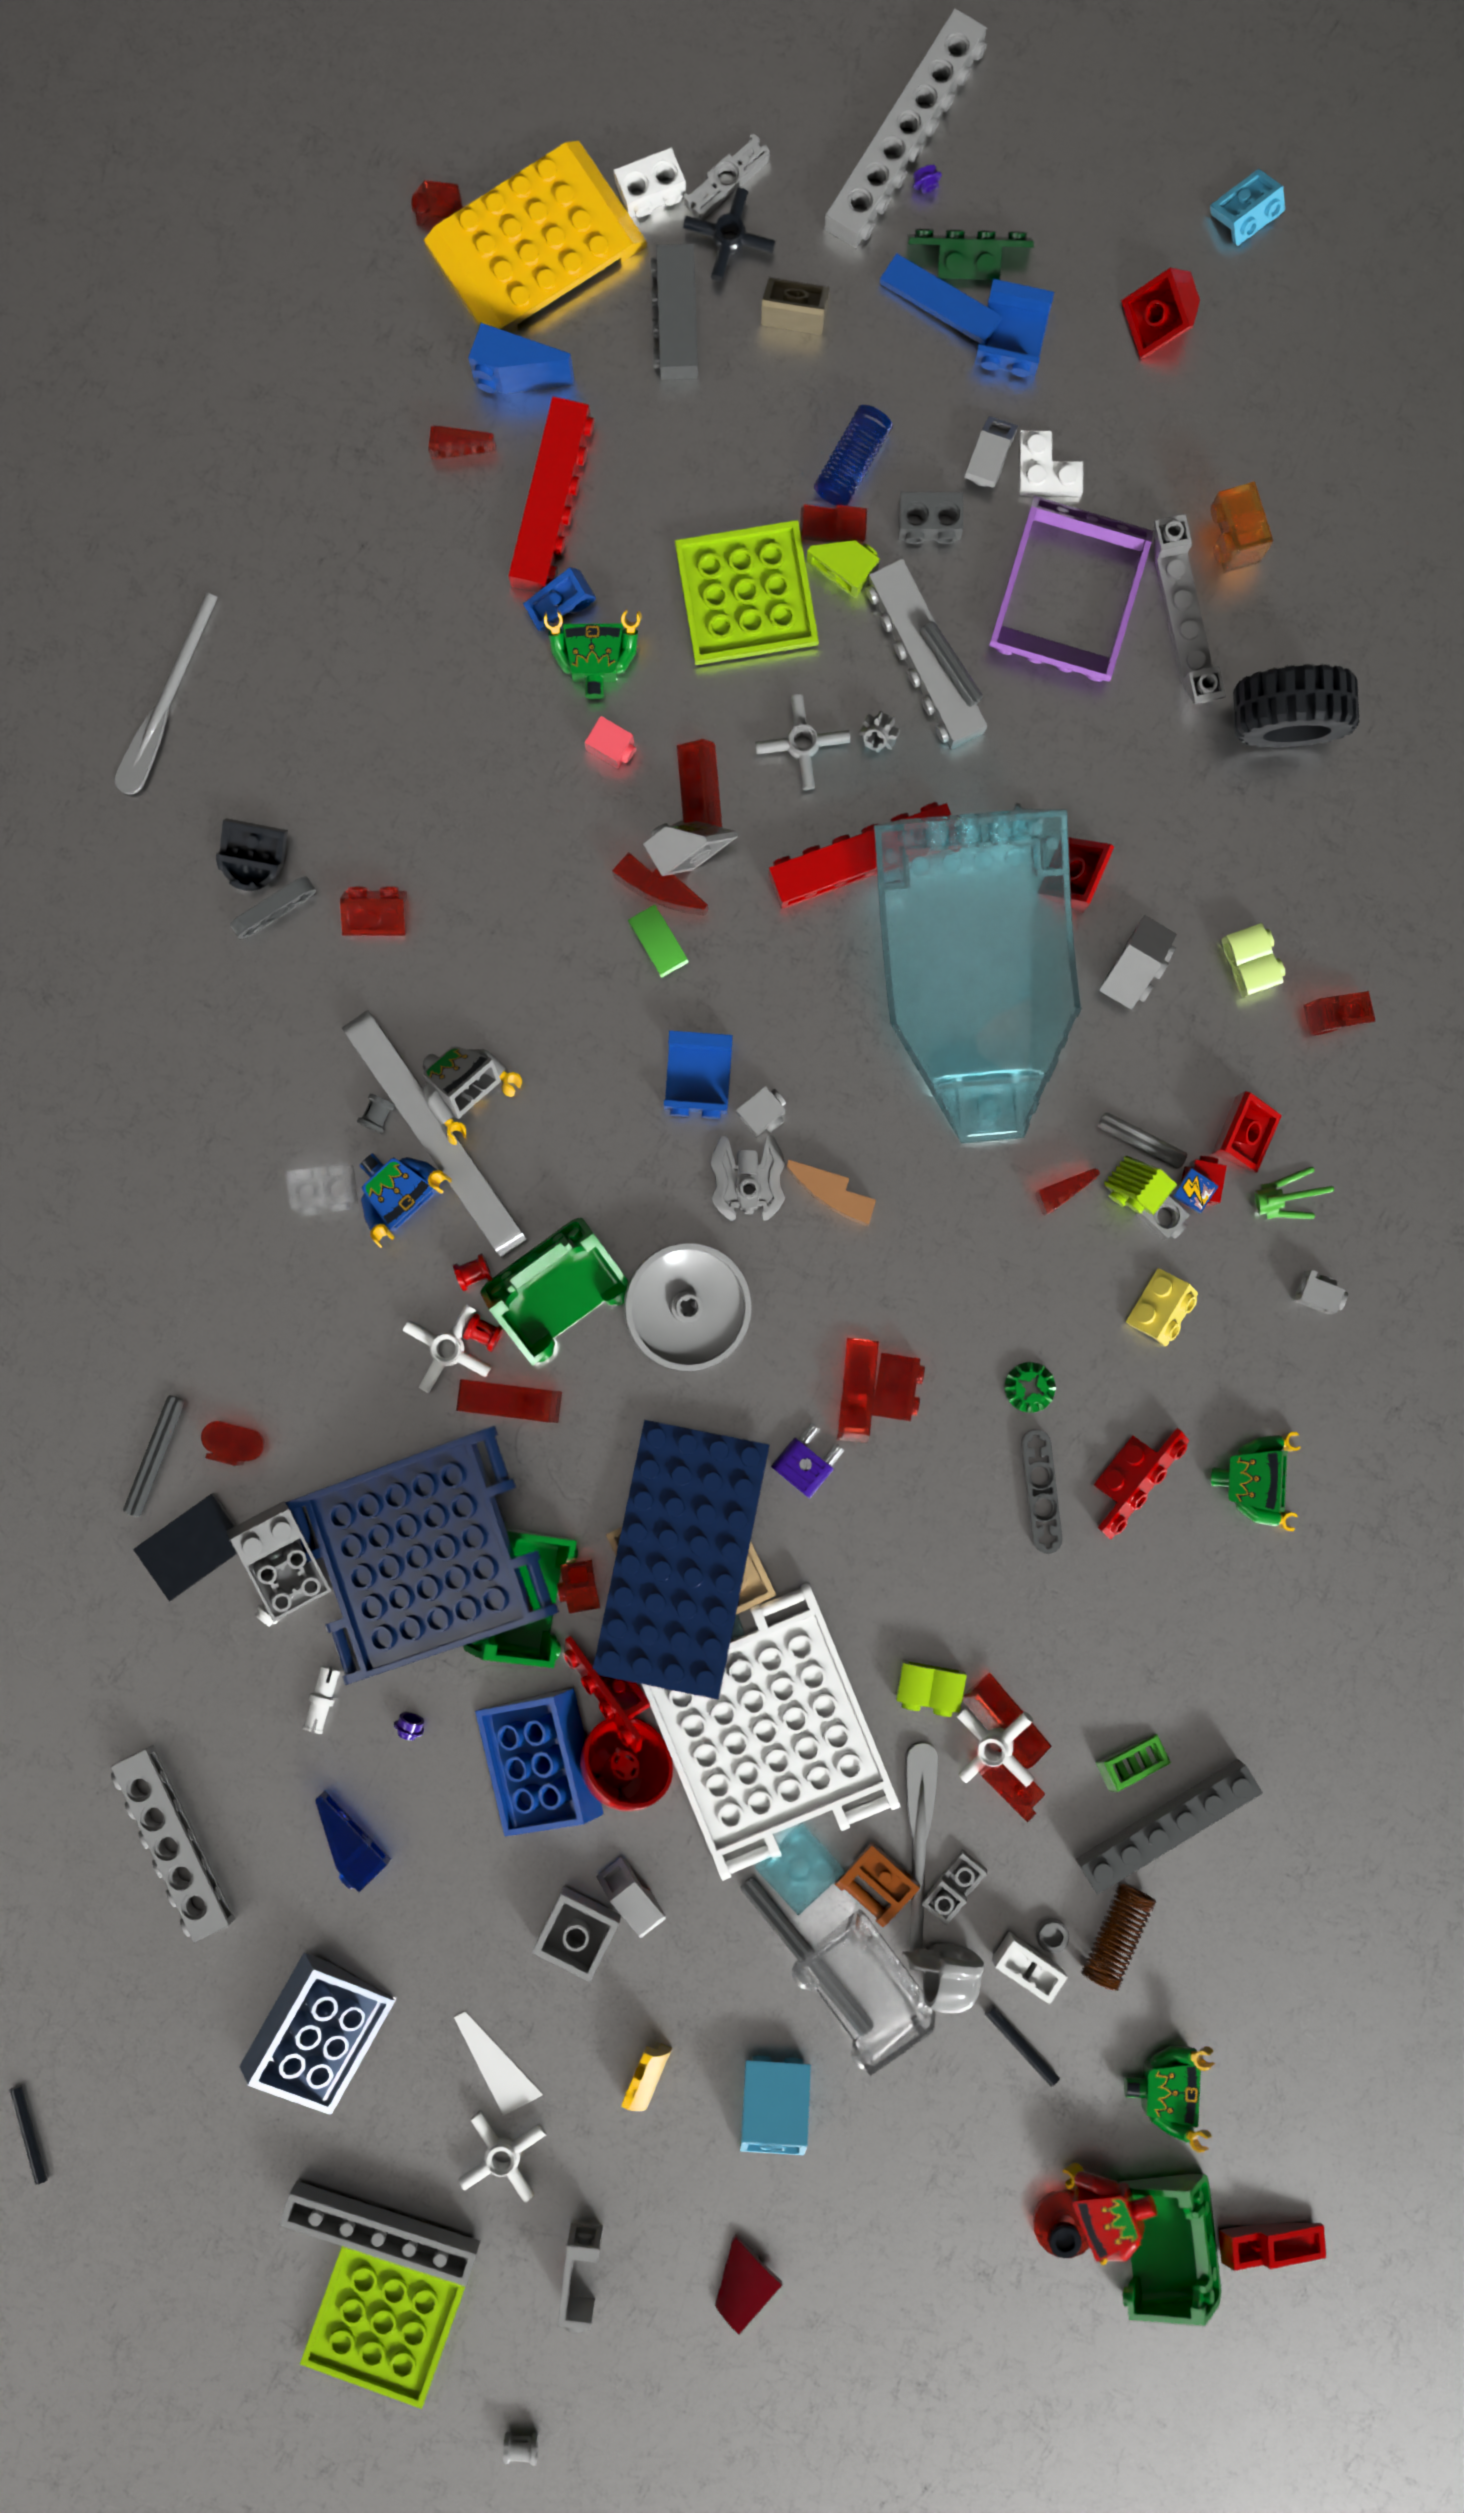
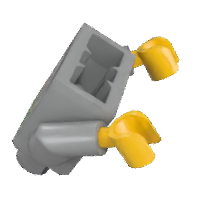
[423,1046,522,1145]

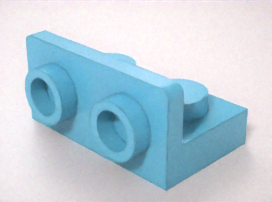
[1210,169,1285,246]

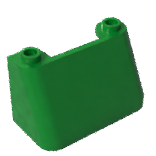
[480,1218,629,1366]
[463,1527,578,1668]
[1119,2174,1221,2326]

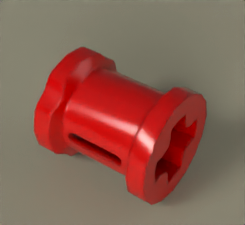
[453,1253,493,1291]
[463,1313,504,1352]

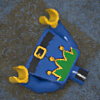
[359,1153,452,1248]

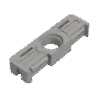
[684,134,770,220]

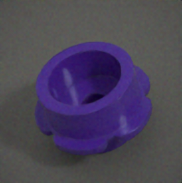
[912,164,942,194]
[393,1712,424,1740]

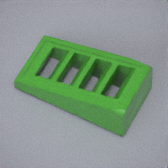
[1096,1734,1171,1792]

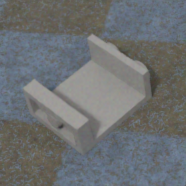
[558,2223,603,2333]

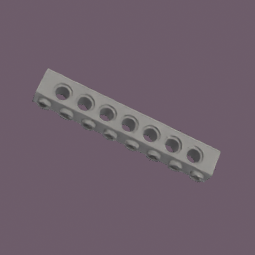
[824,9,987,248]

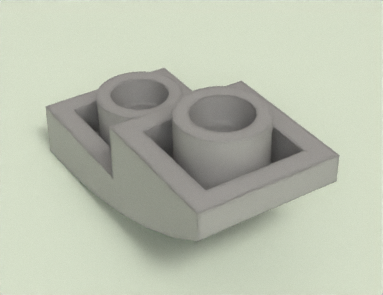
[922,1849,988,1926]

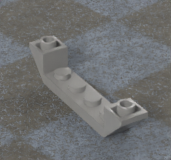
[1154,514,1226,704]

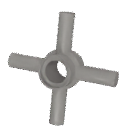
[755,694,850,790]

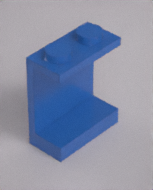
[975,279,1054,377]
[664,1031,733,1119]

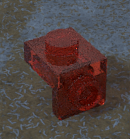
[411,180,462,225]

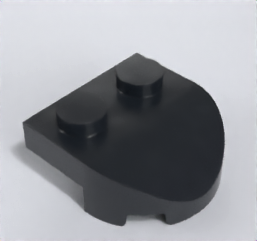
[216,818,288,891]

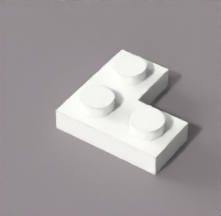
[1019,430,1083,497]

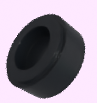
[1048,2221,1082,2258]

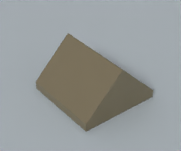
[761,277,830,335]

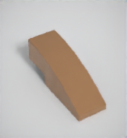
[786,1160,876,1226]

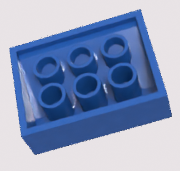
[475,1688,604,1837]

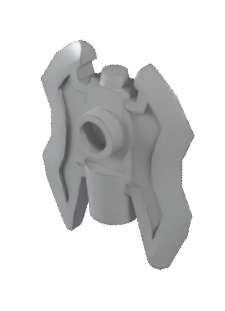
[711,1135,786,1221]

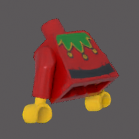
[1062,2163,1157,2265]

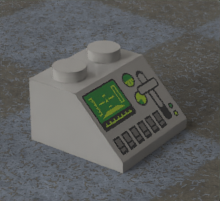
[643,820,739,876]

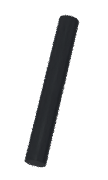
[984,2005,1060,2087]
[9,2085,48,2185]

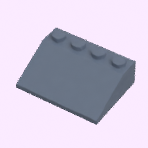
[239,1953,395,2115]

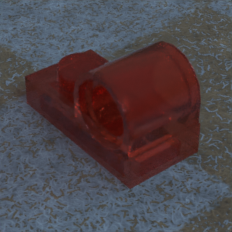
[1303,991,1376,1036]

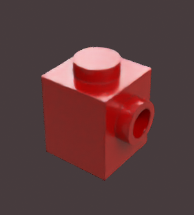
[1181,1156,1227,1205]

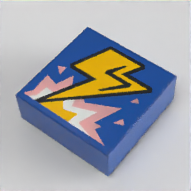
[1173,1169,1218,1213]

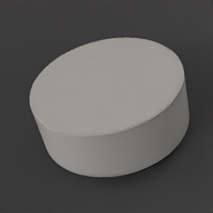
[1036,1918,1069,1953]

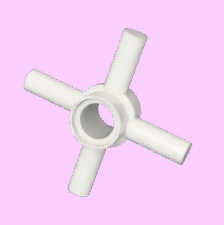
[403,1304,492,1393]
[957,1708,1035,1787]
[458,2112,546,2202]

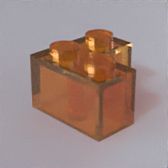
[1210,481,1273,573]

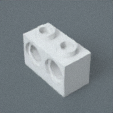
[614,147,686,218]
[991,1932,1068,2005]

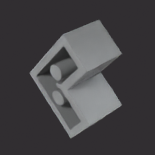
[1099,915,1177,1010]

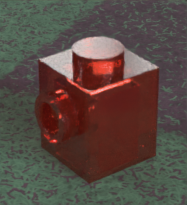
[557,1560,601,1614]

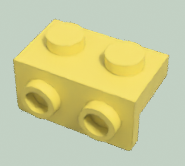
[1126,1268,1198,1346]

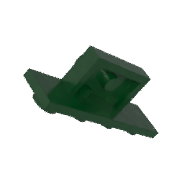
[907,229,1034,280]

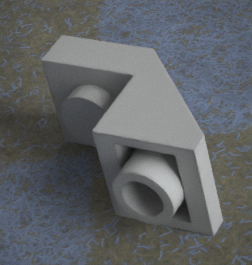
[965,416,1018,488]
[596,1857,666,1938]

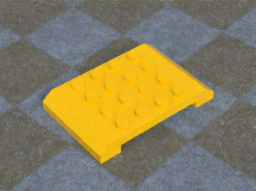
[424,141,647,333]

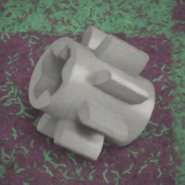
[859,711,900,753]

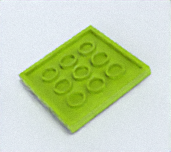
[675,520,819,665]
[300,2246,466,2409]

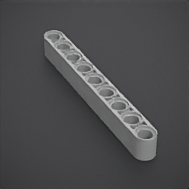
[342,1010,527,1258]

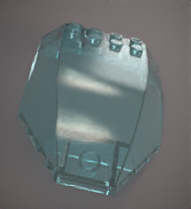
[874,809,1082,1144]

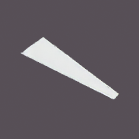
[454,2012,543,2116]

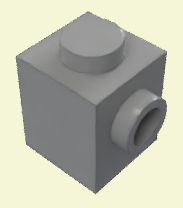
[736,1086,786,1137]

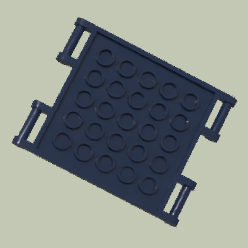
[285,1426,559,1685]

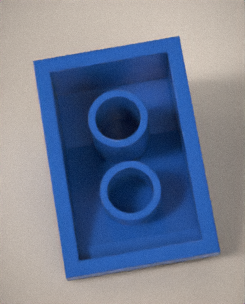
[468,323,575,394]

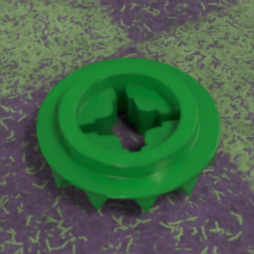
[1005,1362,1056,1413]

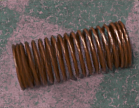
[1081,1883,1157,1991]

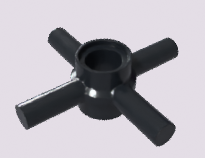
[683,187,776,281]

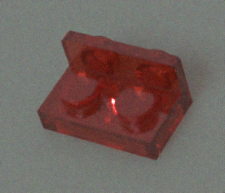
[340,886,407,936]
[871,1353,925,1422]
[979,1749,1045,1823]

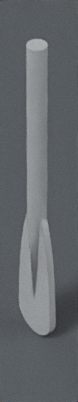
[115,592,218,794]
[906,1743,938,1971]

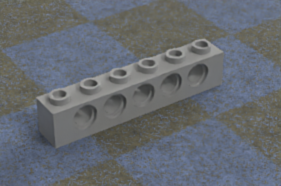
[111,1745,235,1943]

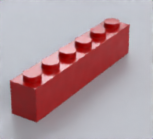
[509,396,595,592]
[769,802,960,909]

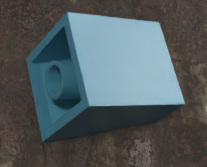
[740,2056,811,2155]

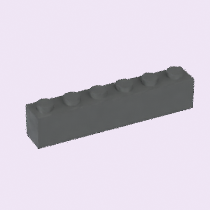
[1075,1760,1263,1895]

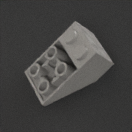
[226,1501,331,1622]

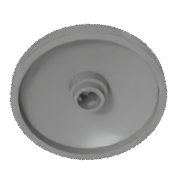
[624,1243,752,1371]

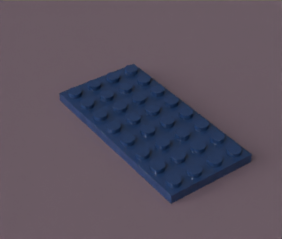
[593,1420,770,1700]

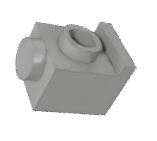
[1293,1270,1348,1314]

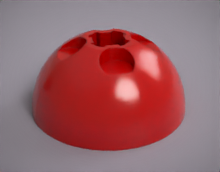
[580,1718,673,1811]

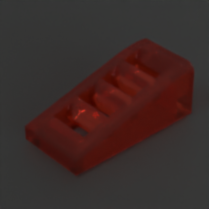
[428,425,496,460]
[1035,1168,1100,1216]

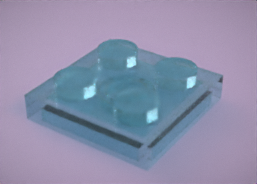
[755,1822,845,1916]

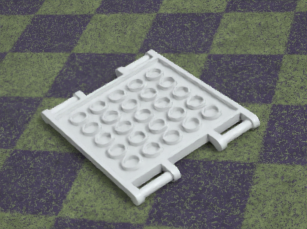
[642,1582,901,1881]

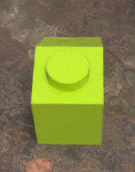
[806,540,880,598]

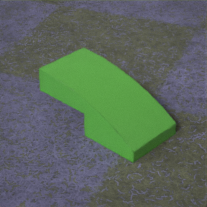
[628,904,689,978]

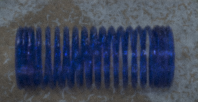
[814,404,893,507]

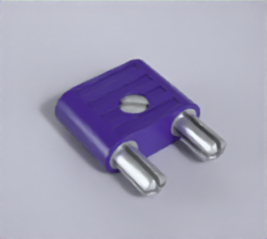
[771,1424,844,1499]

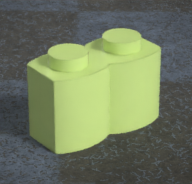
[1221,923,1285,998]

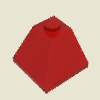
[1121,267,1200,359]

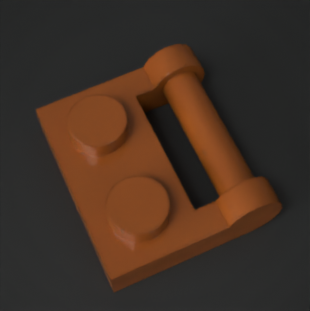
[834,1842,921,1928]

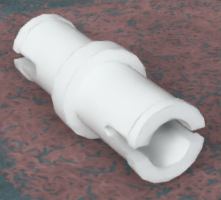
[302,1666,341,1734]

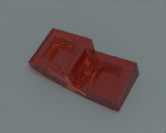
[800,504,867,542]

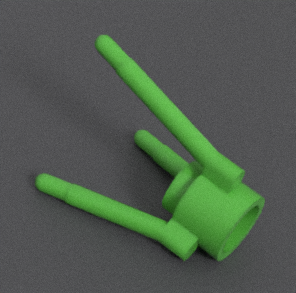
[1255,1167,1334,1219]

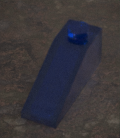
[315,1790,391,1893]

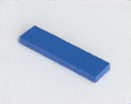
[880,253,1002,345]

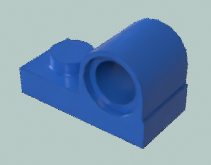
[523,567,596,631]

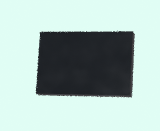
[133,1493,237,1602]

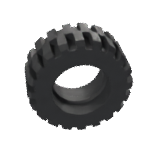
[1233,664,1359,748]

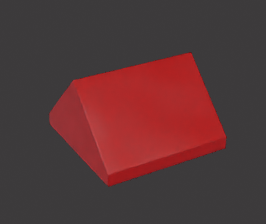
[1039,836,1114,913]
[1211,1091,1282,1173]

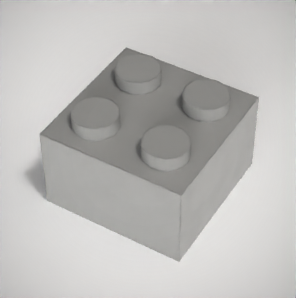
[532,1886,621,1982]

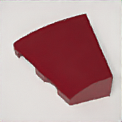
[715,2234,782,2335]

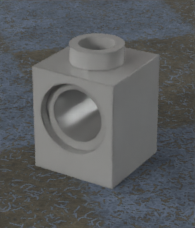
[1135,1196,1190,1240]

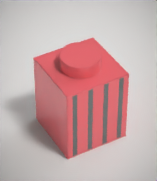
[585,716,636,770]

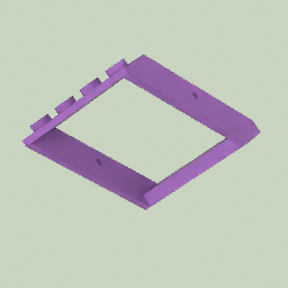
[989,496,1153,682]

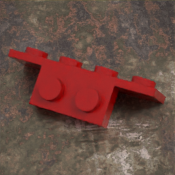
[1094,1428,1189,1540]
[563,1636,650,1753]

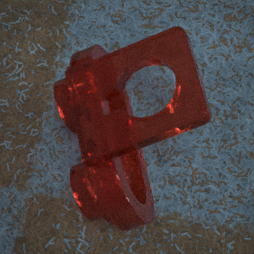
[201,1421,265,1466]

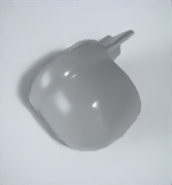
[901,1943,984,2014]

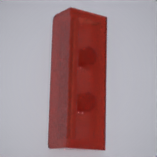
[677,739,722,827]
[962,1673,1052,1769]

